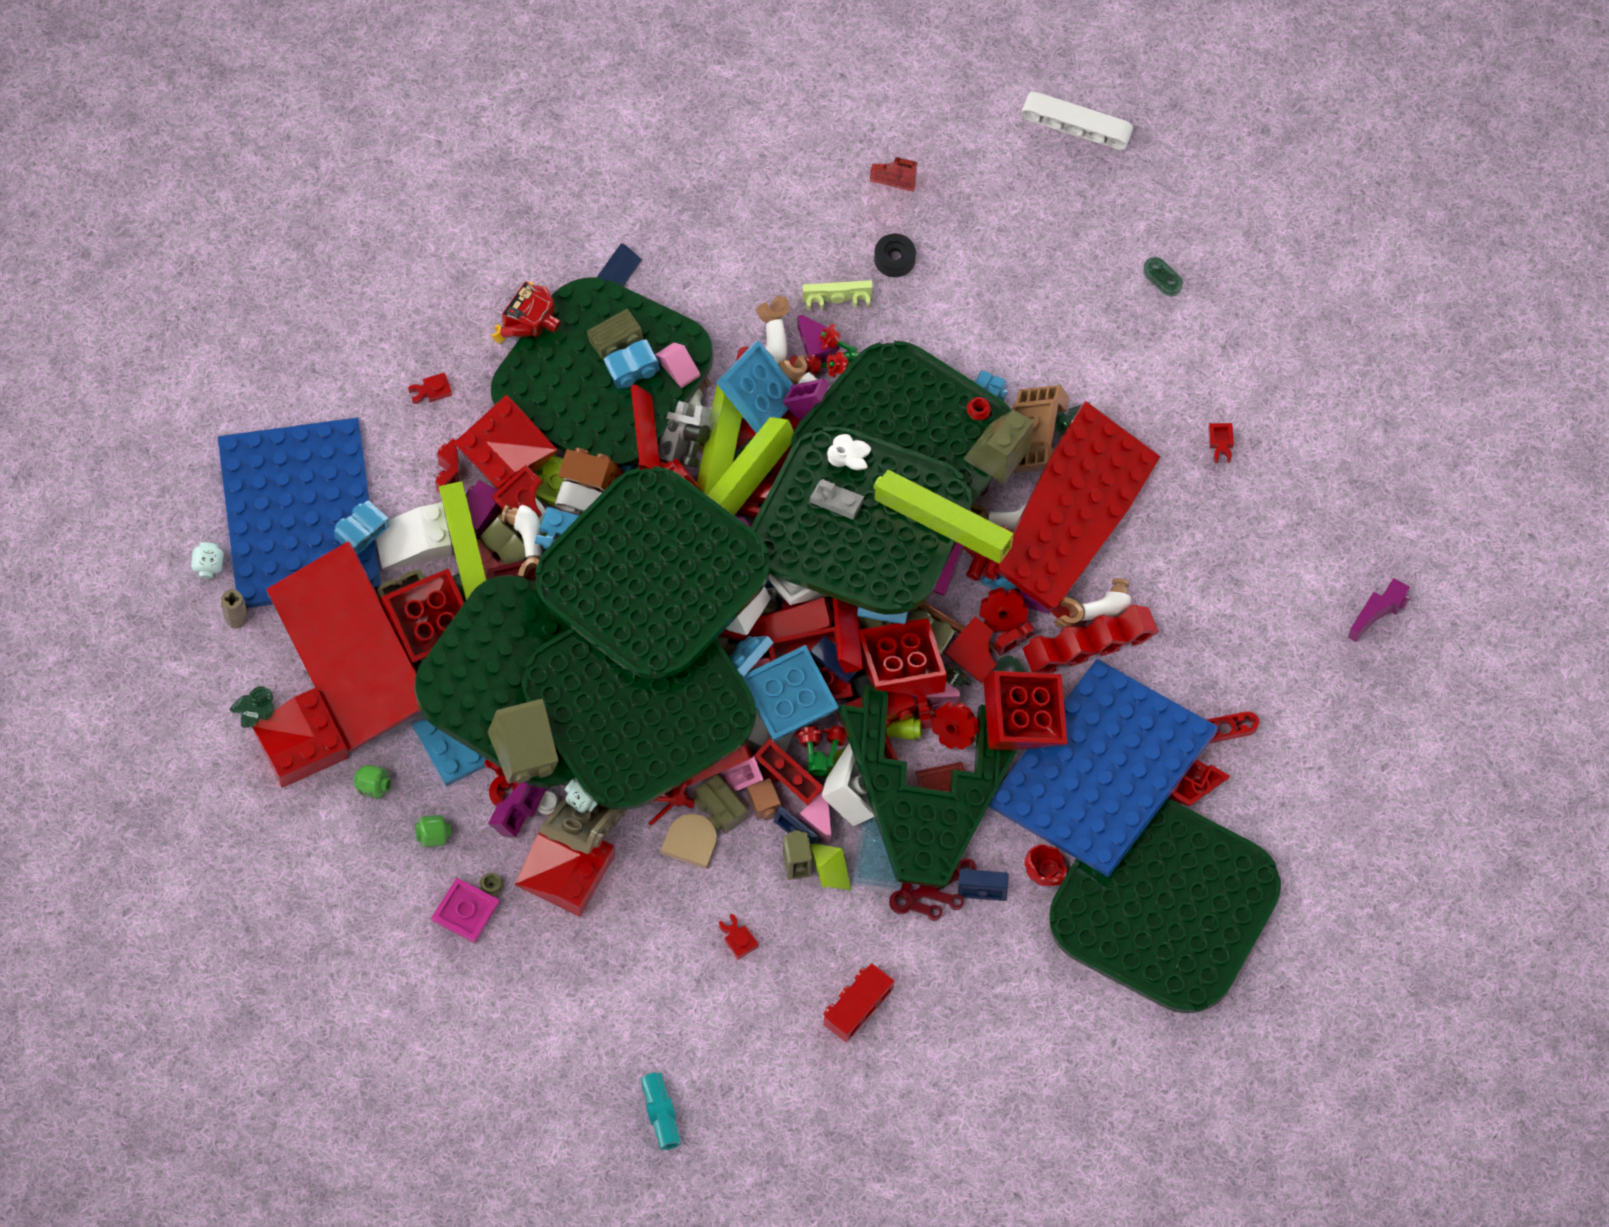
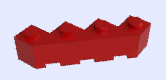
[1022,604,1159,674]

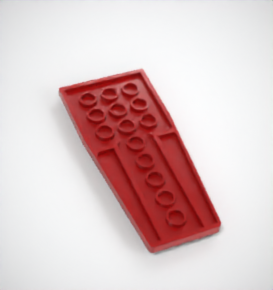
[995,401,1161,610]

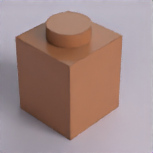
[747,778,781,820]

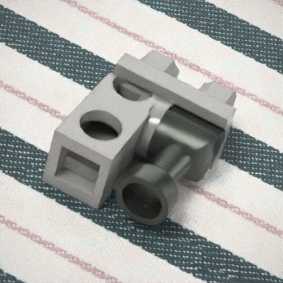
[658,401,715,468]

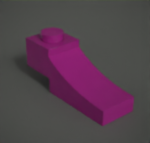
[1348,578,1411,642]
[488,782,547,837]

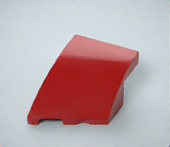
[1168,760,1230,806]

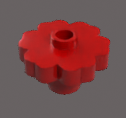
[979,587,1028,632]
[931,701,979,750]

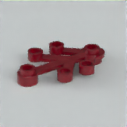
[889,859,977,921]

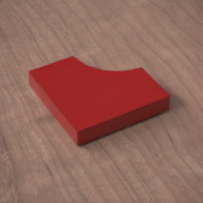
[491,465,543,518]
[944,616,997,684]

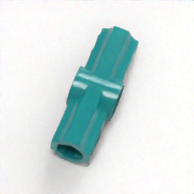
[641,1072,681,1150]

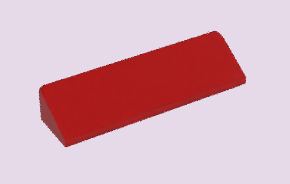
[631,385,660,469]
[741,597,834,641]
[833,598,863,673]

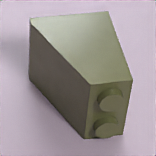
[964,410,1033,484]
[488,699,558,784]

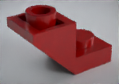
[435,438,459,494]

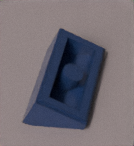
[597,243,642,286]
[810,636,858,685]
[773,806,821,845]
[958,869,1009,901]

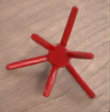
[649,783,695,826]

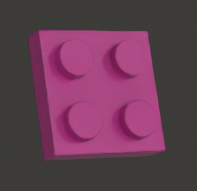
[431,877,499,944]

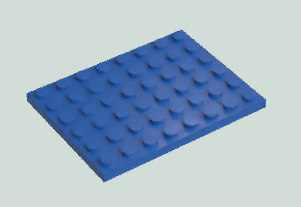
[217,417,381,608]
[988,659,1218,877]

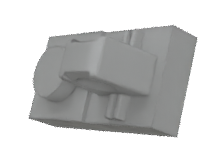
[810,479,864,520]

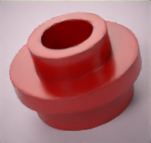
[967,397,991,421]

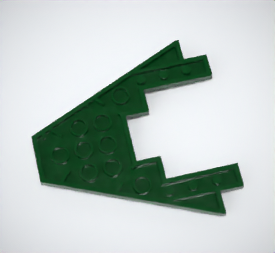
[839,685,1017,889]

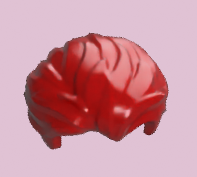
[1024,844,1069,886]

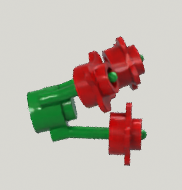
[804,324,859,377]
[795,726,848,776]

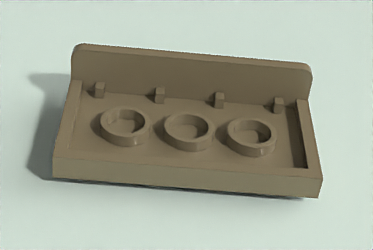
[539,797,628,854]

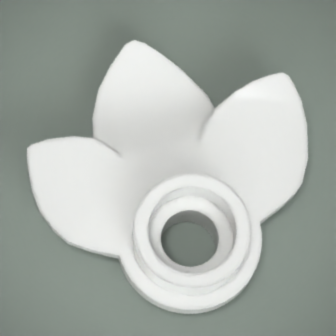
[827,434,871,470]

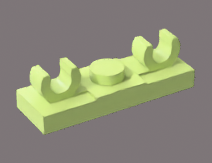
[802,280,873,311]

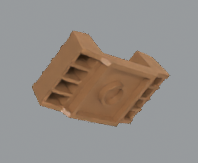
[1012,384,1068,473]

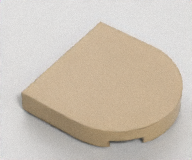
[661,814,717,869]

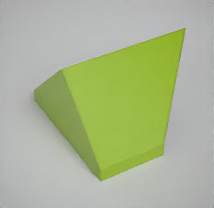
[810,844,851,891]

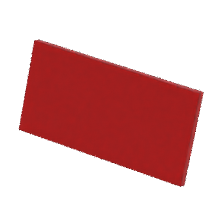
[266,541,420,753]

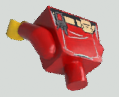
[490,281,561,343]

